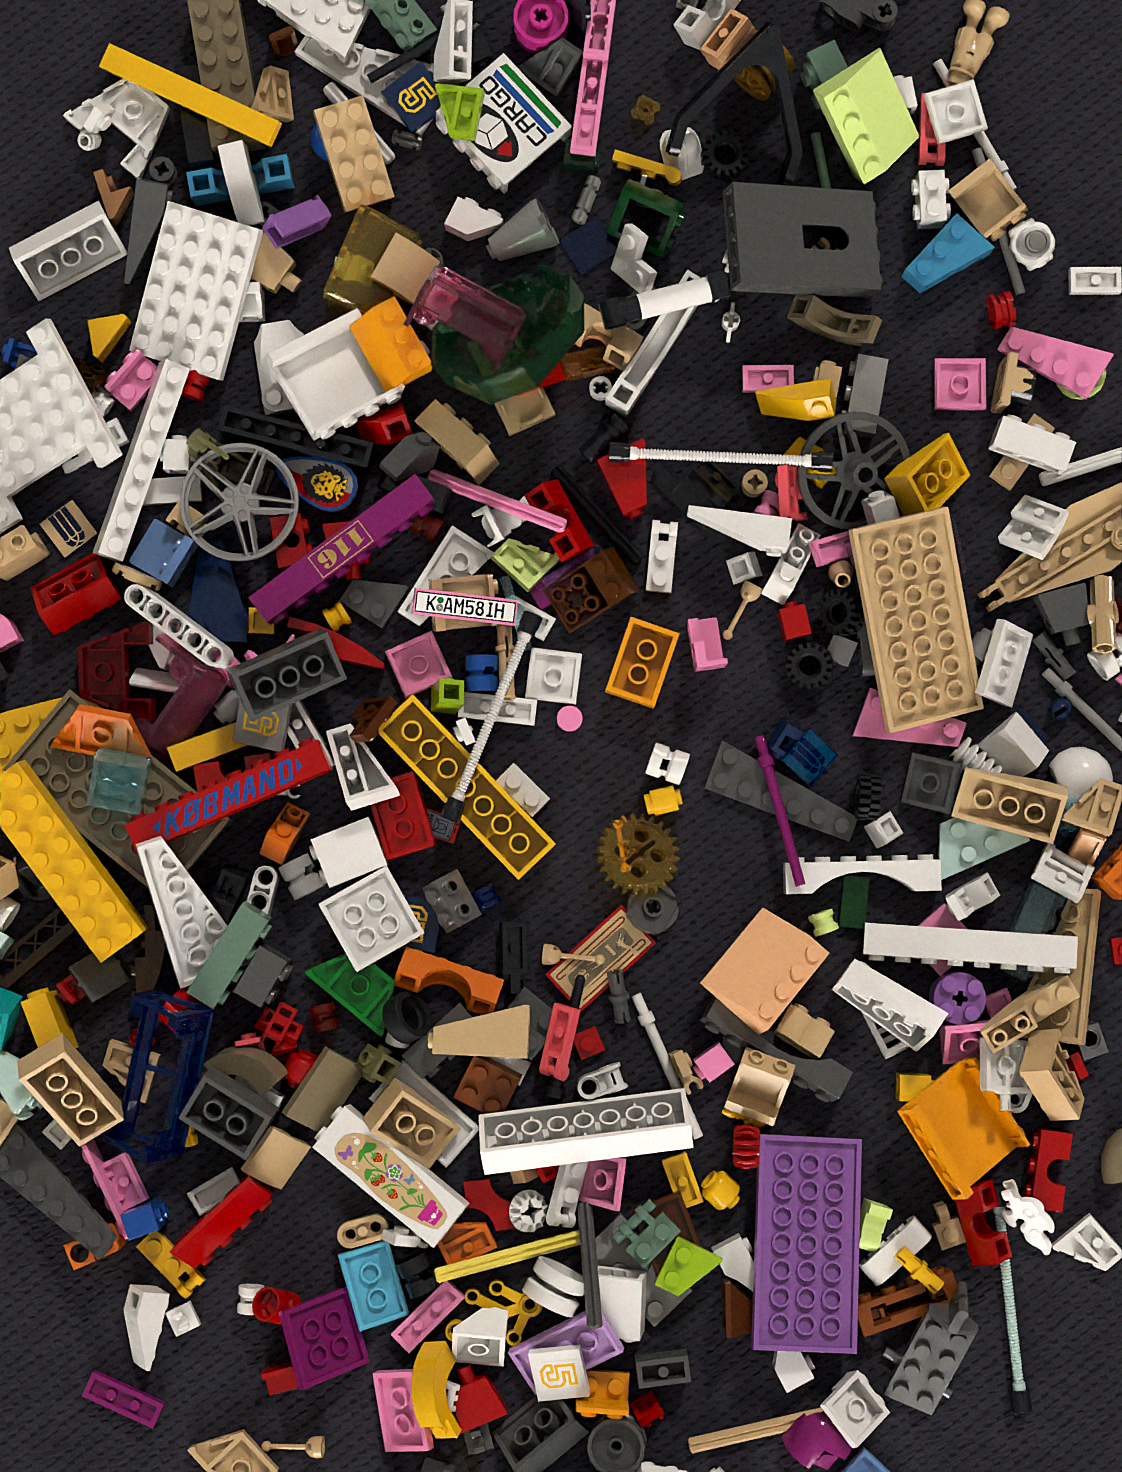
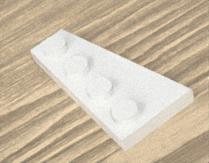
[397,526,494,626]

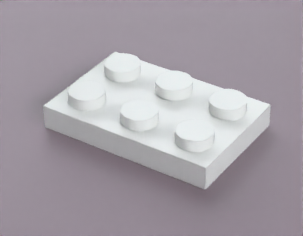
[975,619,1033,708]

